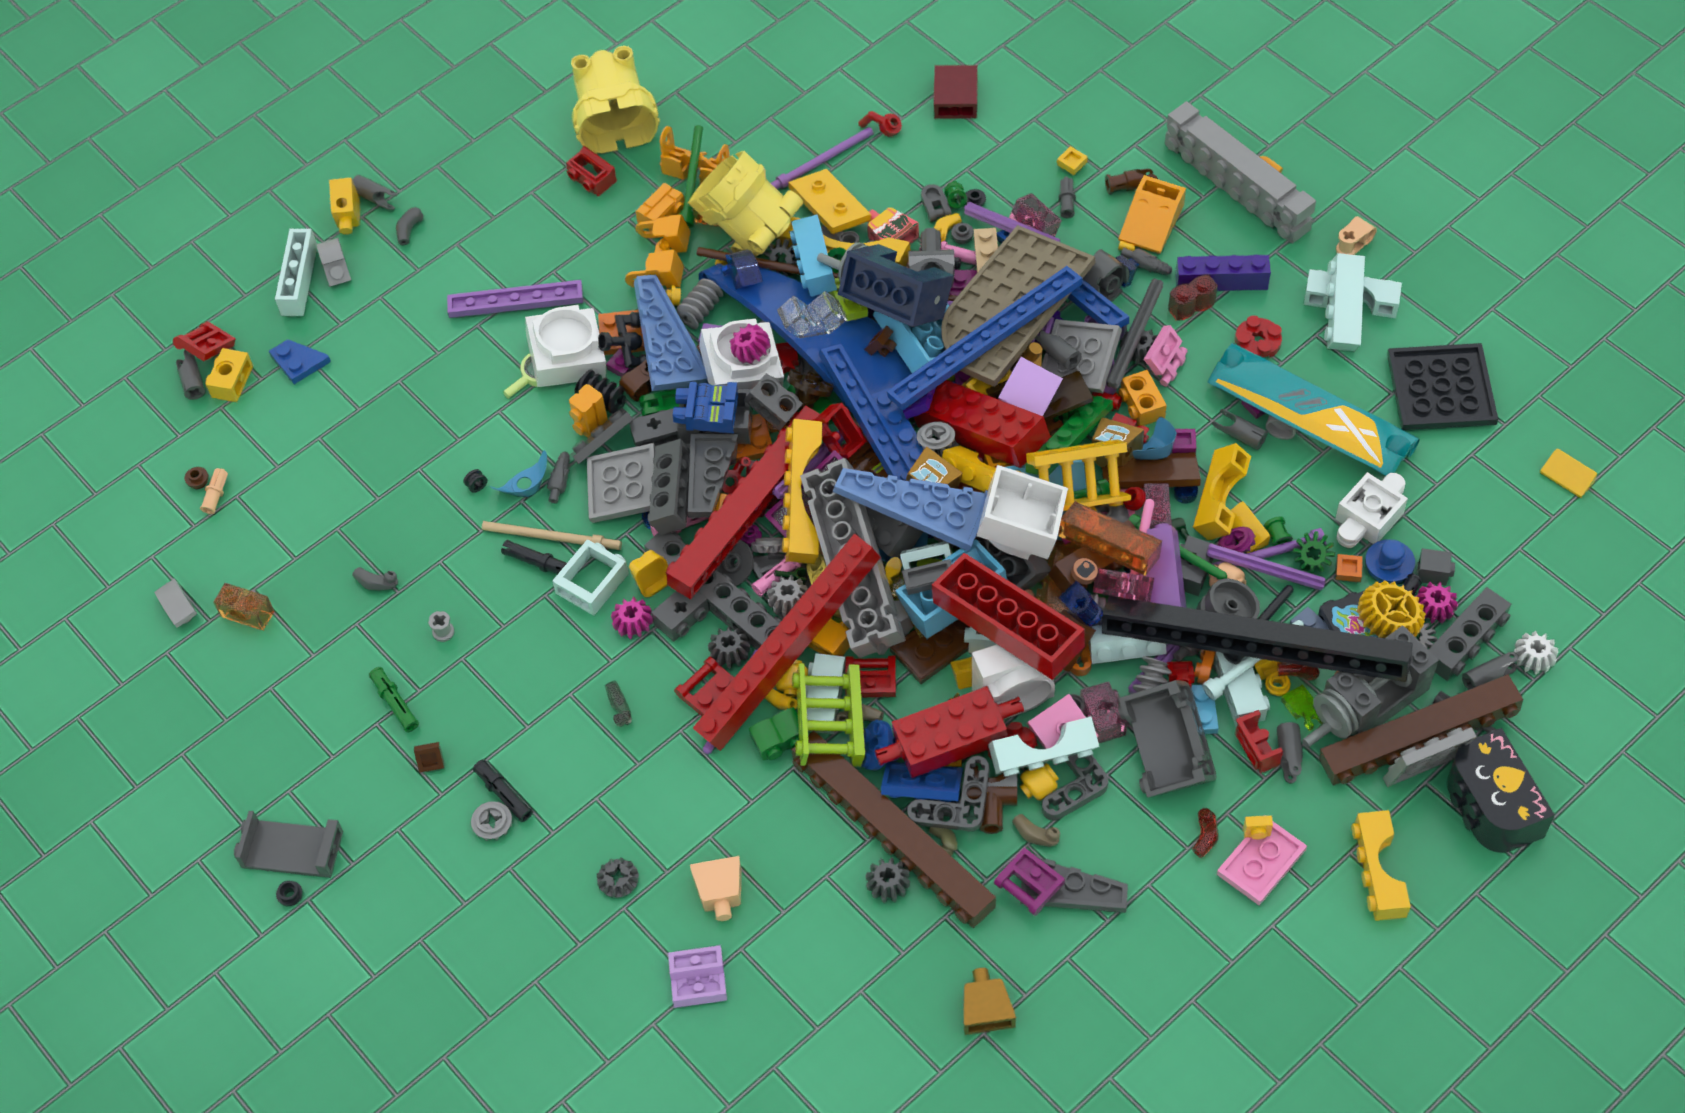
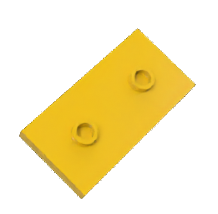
[788,169,871,234]

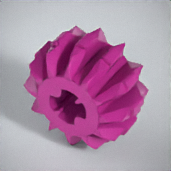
[729,324,771,364]
[1415,581,1458,624]
[611,596,653,640]

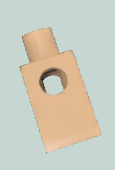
[690,856,742,921]

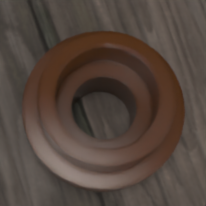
[184,467,209,489]

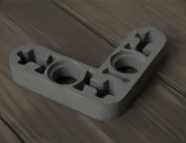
[1042,754,1108,821]
[907,756,990,831]

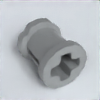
[428,611,454,642]

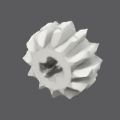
[1513,630,1558,675]

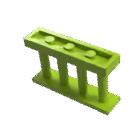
[792,663,865,767]

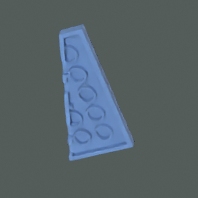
[634,275,709,391]

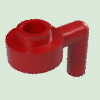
[858,111,902,137]
[722,457,751,494]

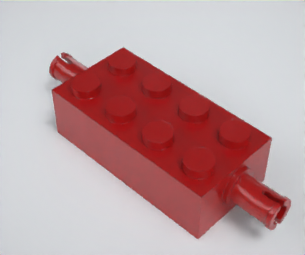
[875,686,1024,778]

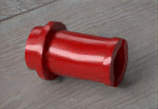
[1092,392,1122,411]

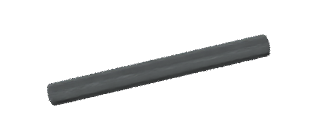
[1107,278,1163,389]

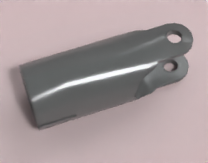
[352,175,397,210]
[1035,330,1082,370]
[176,350,205,400]
[1212,409,1268,450]
[1462,652,1518,690]
[1277,722,1303,783]

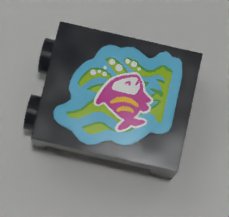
[1318,591,1378,637]

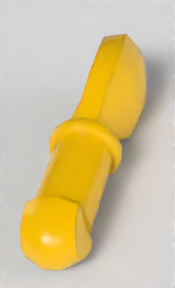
[885,557,902,586]

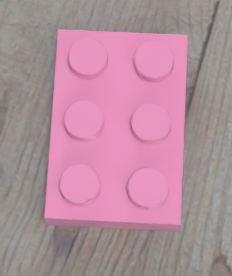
[1217,815,1307,906]

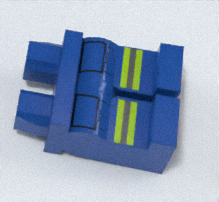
[673,382,738,434]

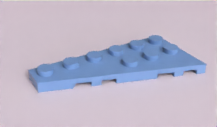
[832,468,988,551]

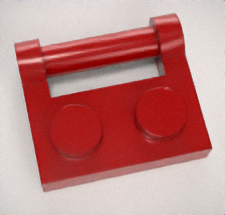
[173,322,236,361]
[846,655,896,697]
[674,656,734,716]

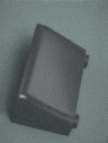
[1118,680,1216,798]

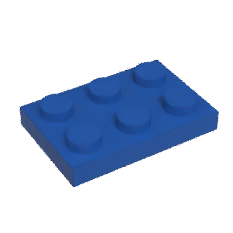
[881,762,963,802]

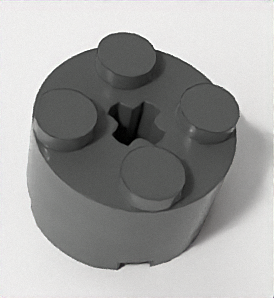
[1083,249,1129,302]

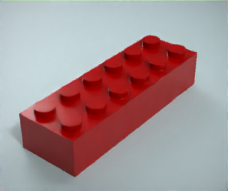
[914,380,1051,468]
[932,553,1085,680]

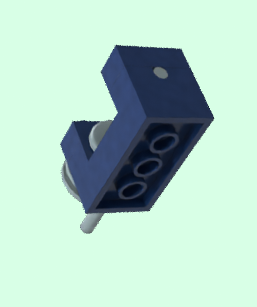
[817,242,954,327]

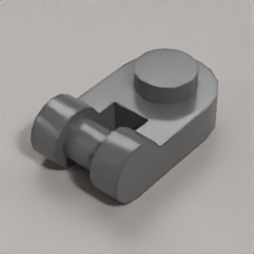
[921,184,951,222]

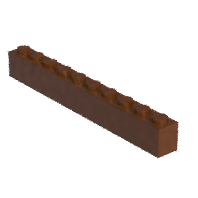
[792,731,996,928]

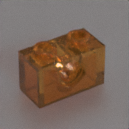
[213,583,274,631]

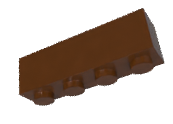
[1049,520,1139,598]

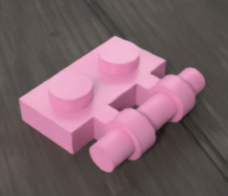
[1143,325,1188,387]

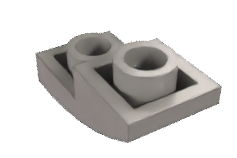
[154,578,197,628]

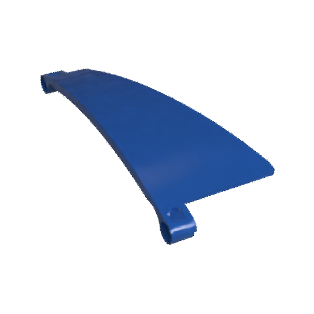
[698,263,956,413]

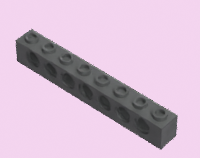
[644,532,803,654]

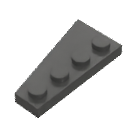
[688,434,739,518]
[1020,858,1128,913]

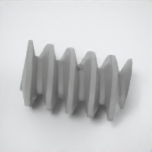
[677,279,723,329]
[1132,656,1172,692]

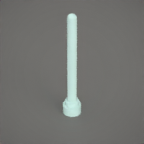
[1202,620,1304,700]

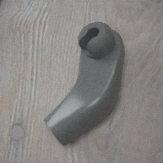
[396,207,424,245]
[352,567,398,590]

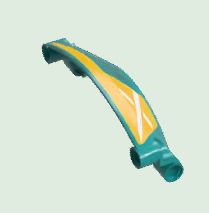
[1207,343,1420,476]

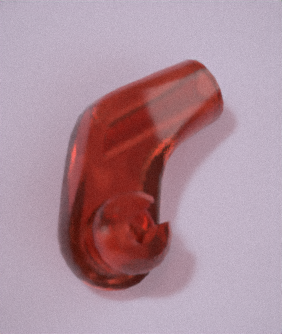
[1277,662,1320,681]
[1192,808,1219,858]

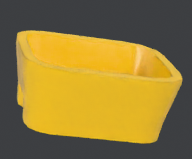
[629,550,668,597]

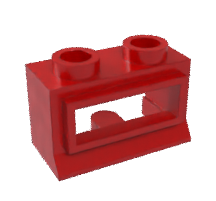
[566,146,617,197]
[812,403,867,459]
[1235,710,1283,774]

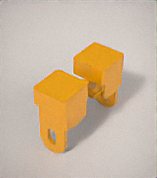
[660,126,730,184]
[625,214,690,288]

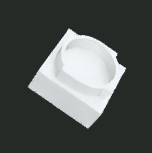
[525,305,606,387]
[699,319,784,396]
[976,465,1068,560]
[972,645,1055,719]

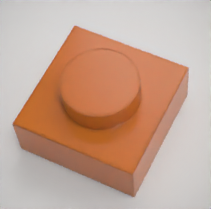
[1336,554,1362,582]

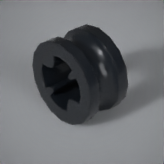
[463,469,488,493]

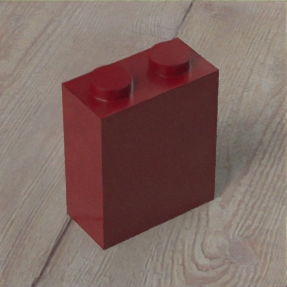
[934,65,977,119]

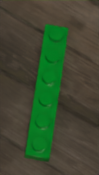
[1025,396,1113,475]

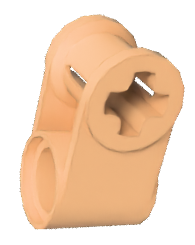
[1336,216,1377,255]

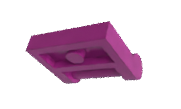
[994,847,1065,916]

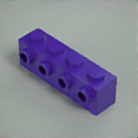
[1175,254,1271,292]

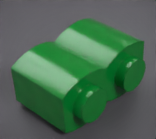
[749,707,799,760]

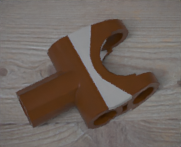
[965,765,1017,834]

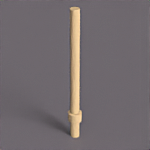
[482,521,622,550]

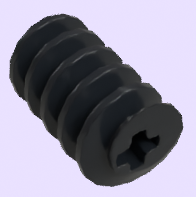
[575,370,626,414]

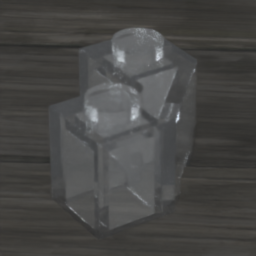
[777,291,847,338]

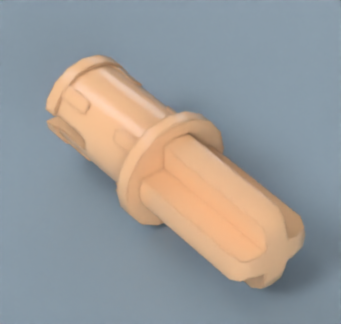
[200,468,228,514]

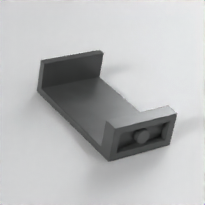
[234,811,344,878]

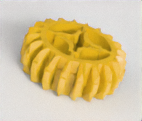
[1357,580,1426,638]

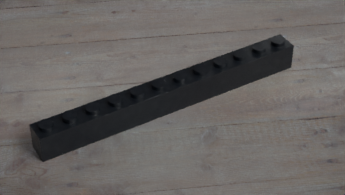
[1102,596,1413,682]

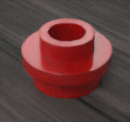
[1123,487,1146,511]

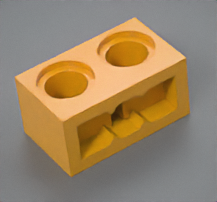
[1118,370,1167,426]

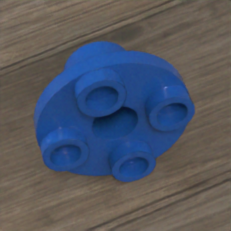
[1365,539,1415,584]
[861,720,899,771]

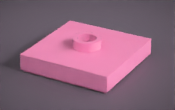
[1027,694,1098,765]

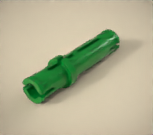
[369,667,419,732]

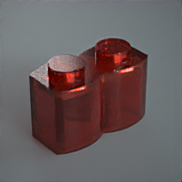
[1168,275,1218,321]

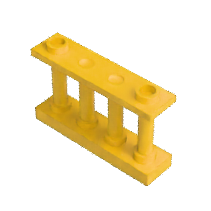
[1026,439,1131,511]

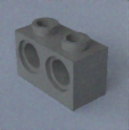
[744,373,803,431]

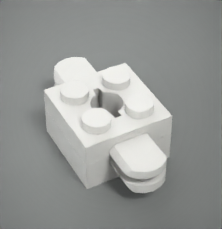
[1335,472,1408,548]

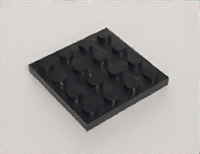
[1387,343,1498,430]

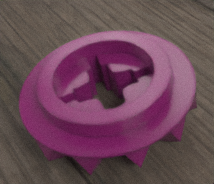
[1218,527,1256,553]

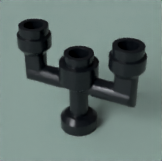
[598,312,648,370]

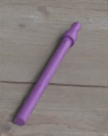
[771,127,873,189]

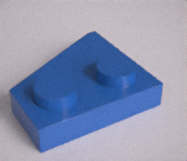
[269,339,331,384]

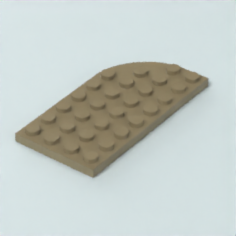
[942,225,1095,387]

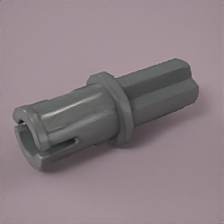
[1058,177,1076,218]

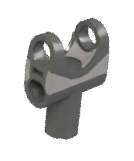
[908,228,955,287]

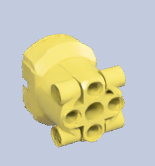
[571,46,660,154]
[688,151,803,257]

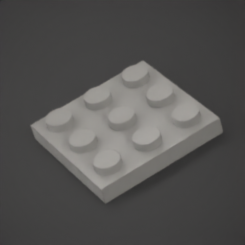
[1041,319,1122,393]
[587,443,656,523]
[1383,727,1477,787]

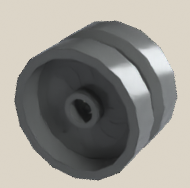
[1196,578,1260,619]

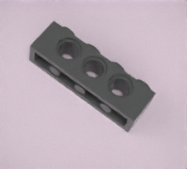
[648,439,690,535]
[1428,587,1511,681]

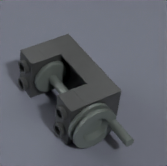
[1302,625,1439,748]

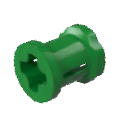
[944,181,967,208]
[1264,516,1293,546]

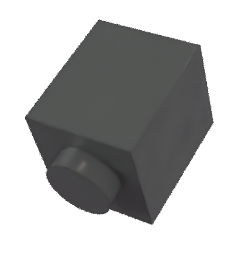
[1417,548,1455,586]

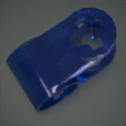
[1058,580,1103,626]

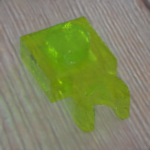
[1281,684,1323,731]

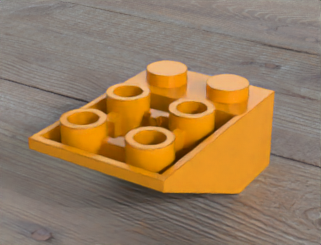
[1118,175,1186,254]

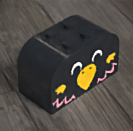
[1447,728,1555,853]

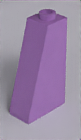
[1135,523,1187,608]

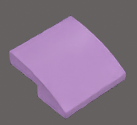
[998,357,1063,416]
[668,945,727,1008]

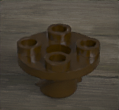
[787,369,834,410]

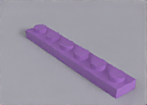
[447,280,584,318]

